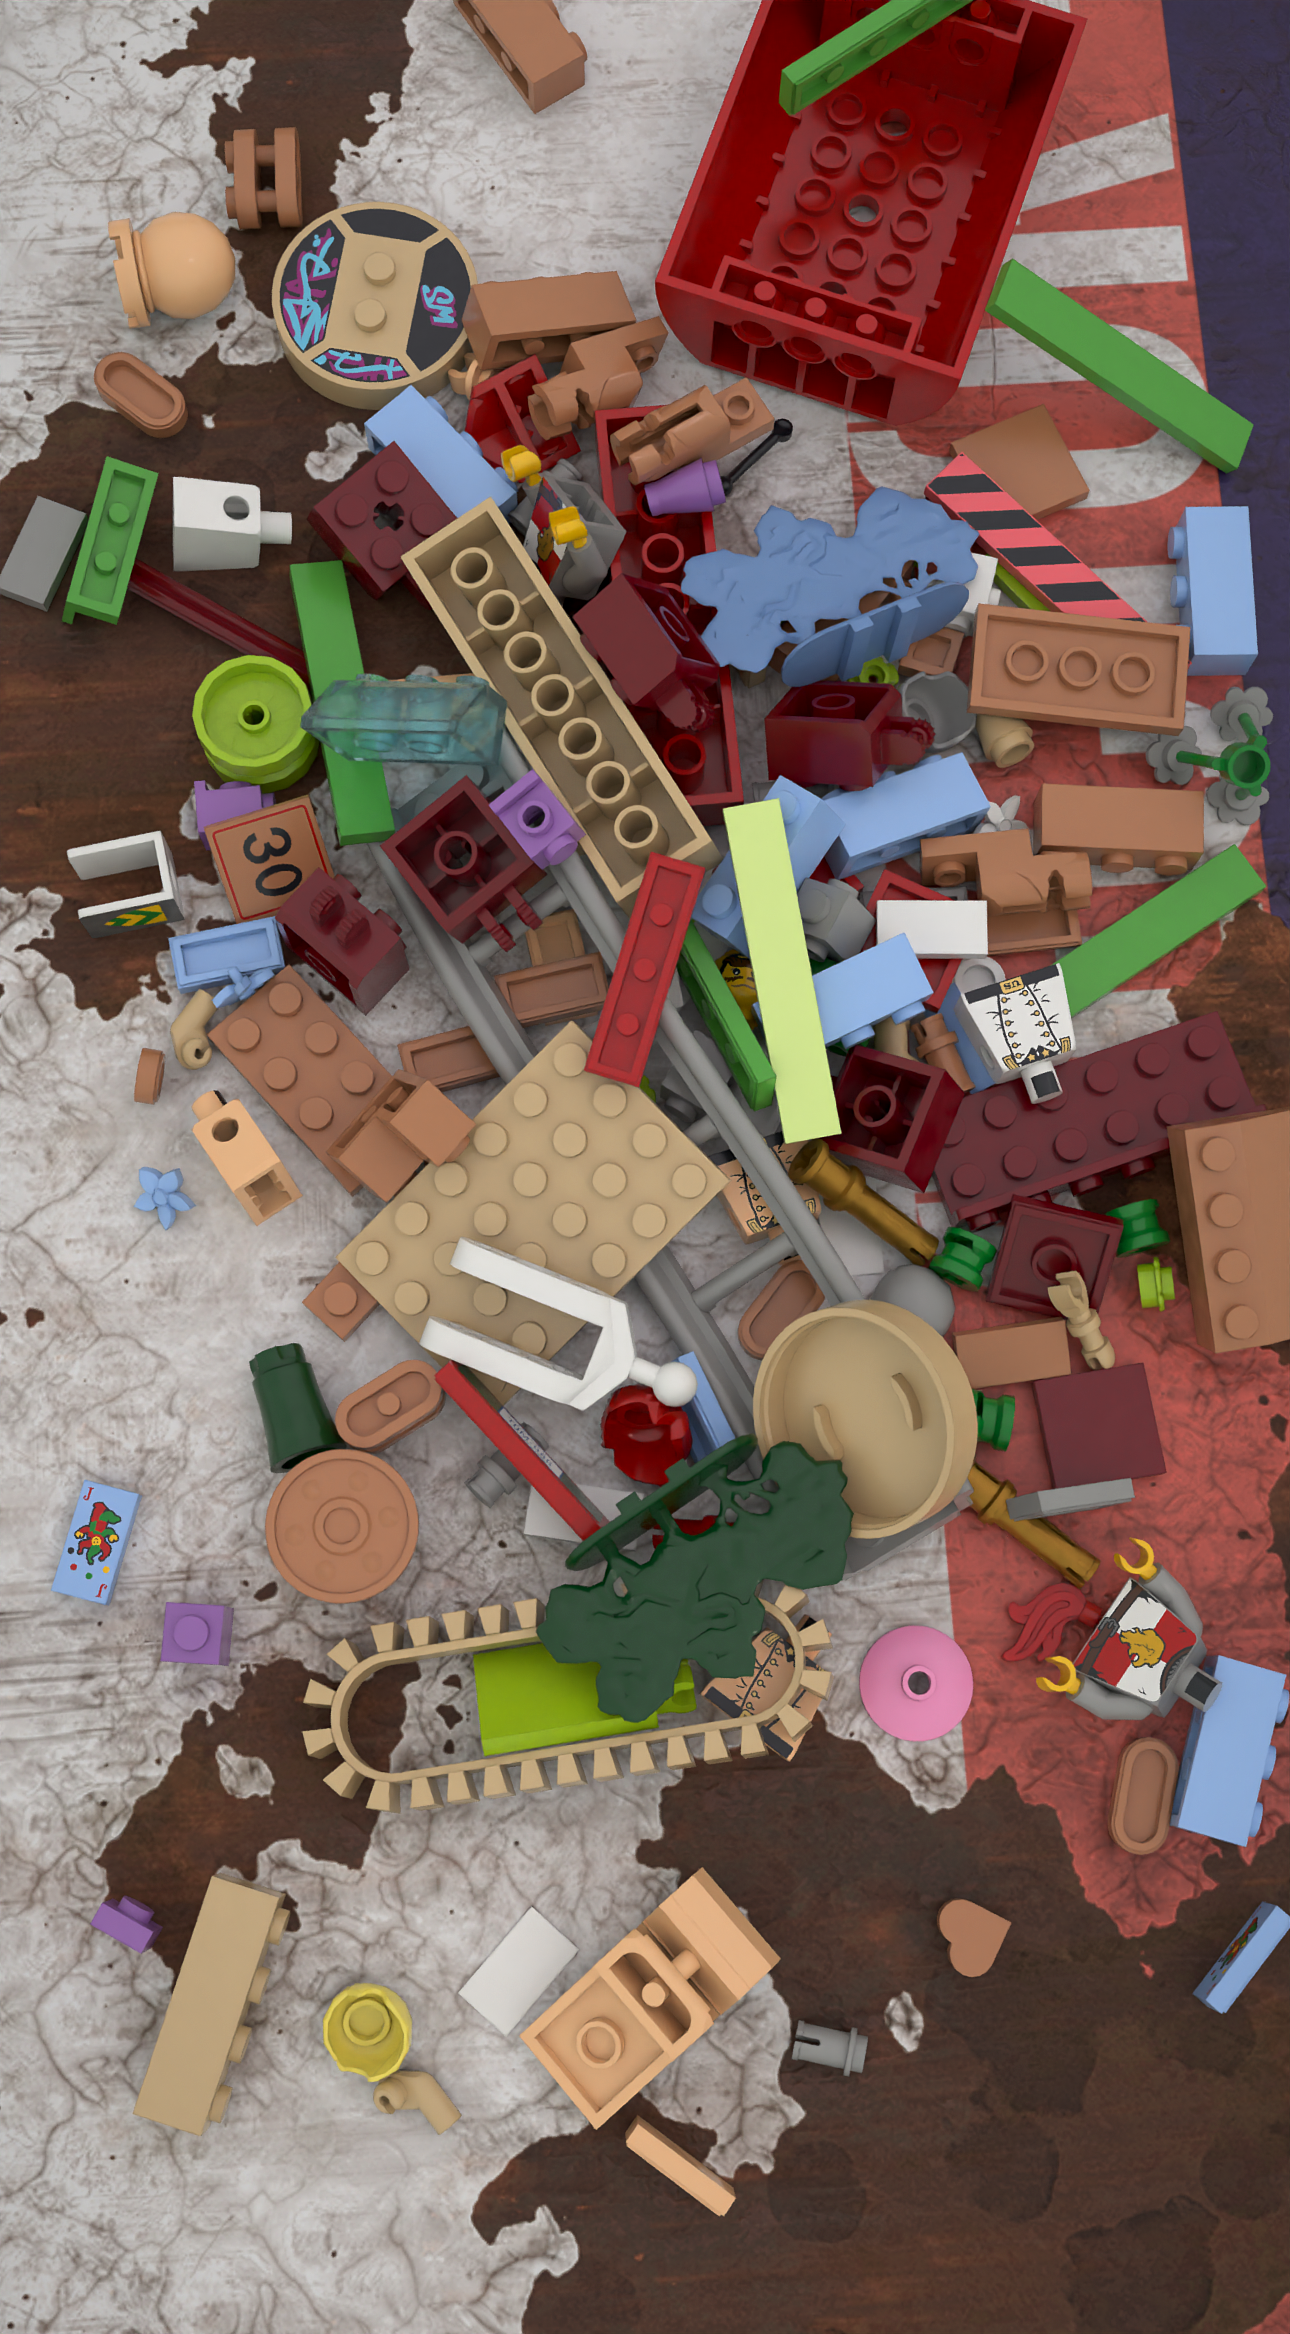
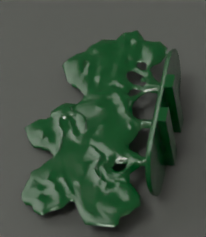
[536,1433,854,1723]

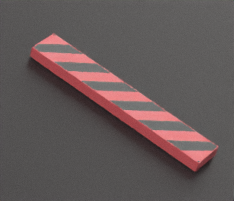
[924,452,1192,669]

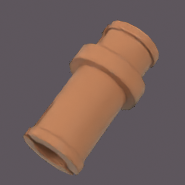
[910,1013,976,1092]

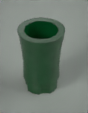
[249,1343,347,1473]

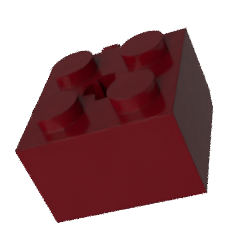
[306,441,457,611]
[573,573,720,733]
[764,680,936,791]
[380,775,548,952]
[275,867,409,1016]
[820,1045,965,1193]

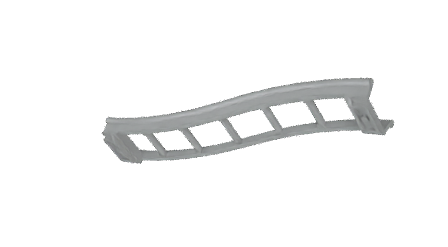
[367,707,974,1580]

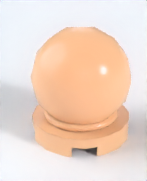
[108,212,235,329]

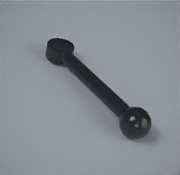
[720,418,793,496]

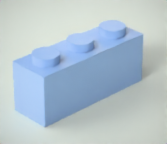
[364,385,518,524]
[1167,506,1258,676]
[822,752,991,880]
[692,775,846,959]
[751,932,934,1049]
[1169,1655,1289,1847]

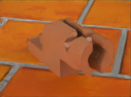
[528,316,669,440]
[610,377,775,485]
[919,828,1092,915]

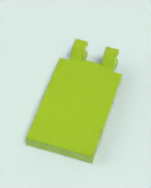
[473,1643,697,1756]

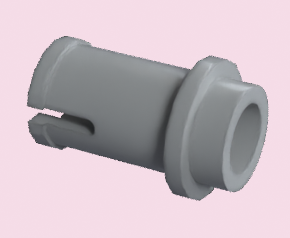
[792,2020,868,2077]

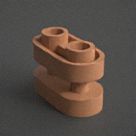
[225,127,303,230]
[335,1360,446,1454]

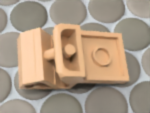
[519,1867,781,2130]

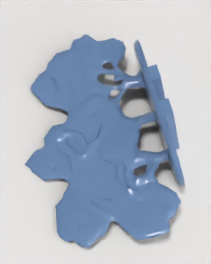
[681,486,979,687]

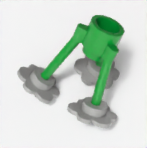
[1145,687,1273,825]

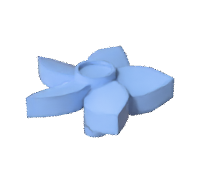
[212,966,274,1008]
[134,1167,196,1230]

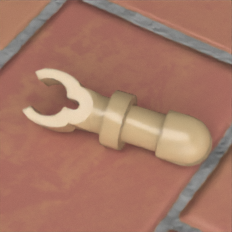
[1048,1271,1115,1371]

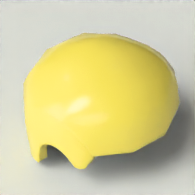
[323,1983,413,2082]

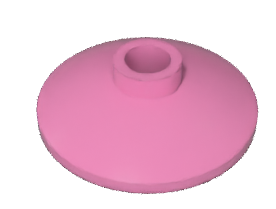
[859,1626,973,1741]

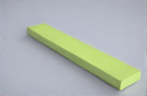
[722,798,841,1144]

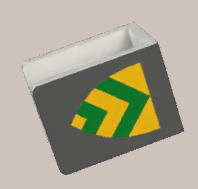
[67,830,185,938]

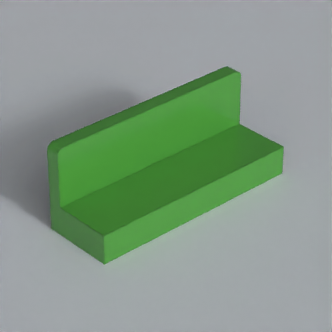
[62,456,159,625]

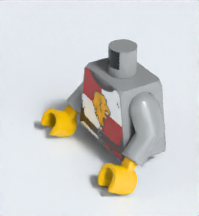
[501,445,626,606]
[1036,1537,1222,1720]

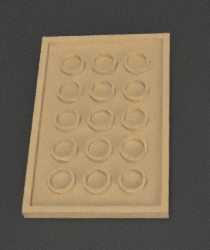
[335,1020,731,1406]

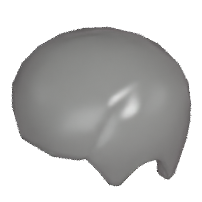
[897,671,977,753]
[871,1264,956,1337]

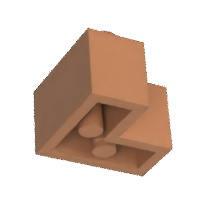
[325,1069,476,1203]

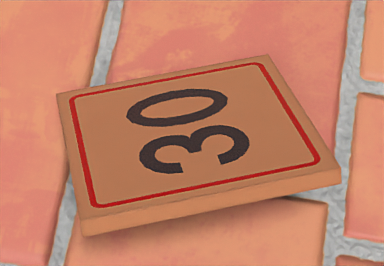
[204,795,335,924]

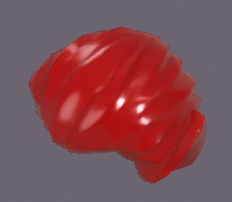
[600,1384,693,1487]

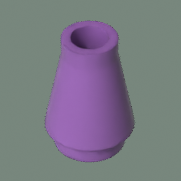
[644,458,726,517]

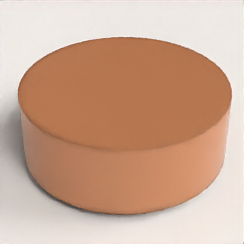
[134,1048,166,1105]

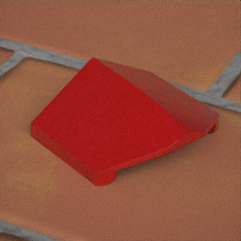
[464,354,581,483]

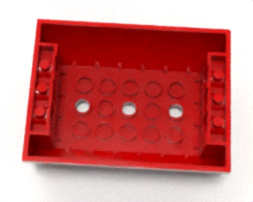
[655,0,1088,426]

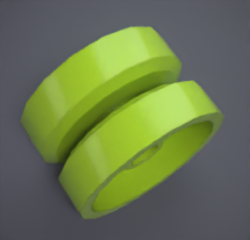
[192,655,320,794]

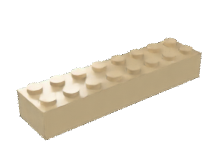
[401,496,723,919]

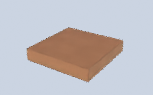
[949,404,1090,520]

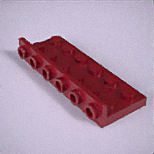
[932,1011,1267,1233]

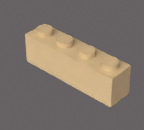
[132,1872,290,2136]

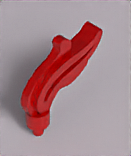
[1001,1583,1104,1662]

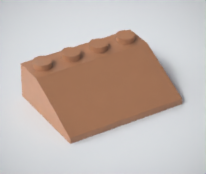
[1167,1107,1290,1354]

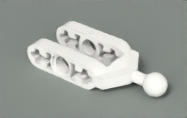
[419,1237,698,1411]

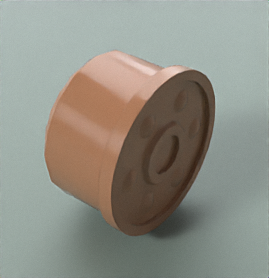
[265,1449,419,1604]

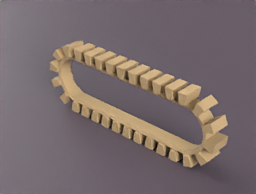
[302,1580,834,1814]

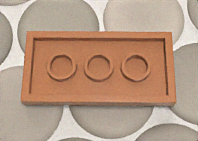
[966,603,1191,736]
[206,964,392,1197]

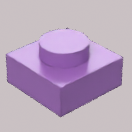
[90,1896,163,1954]

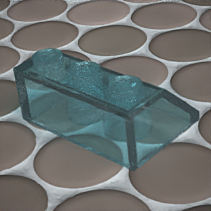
[300,674,507,766]

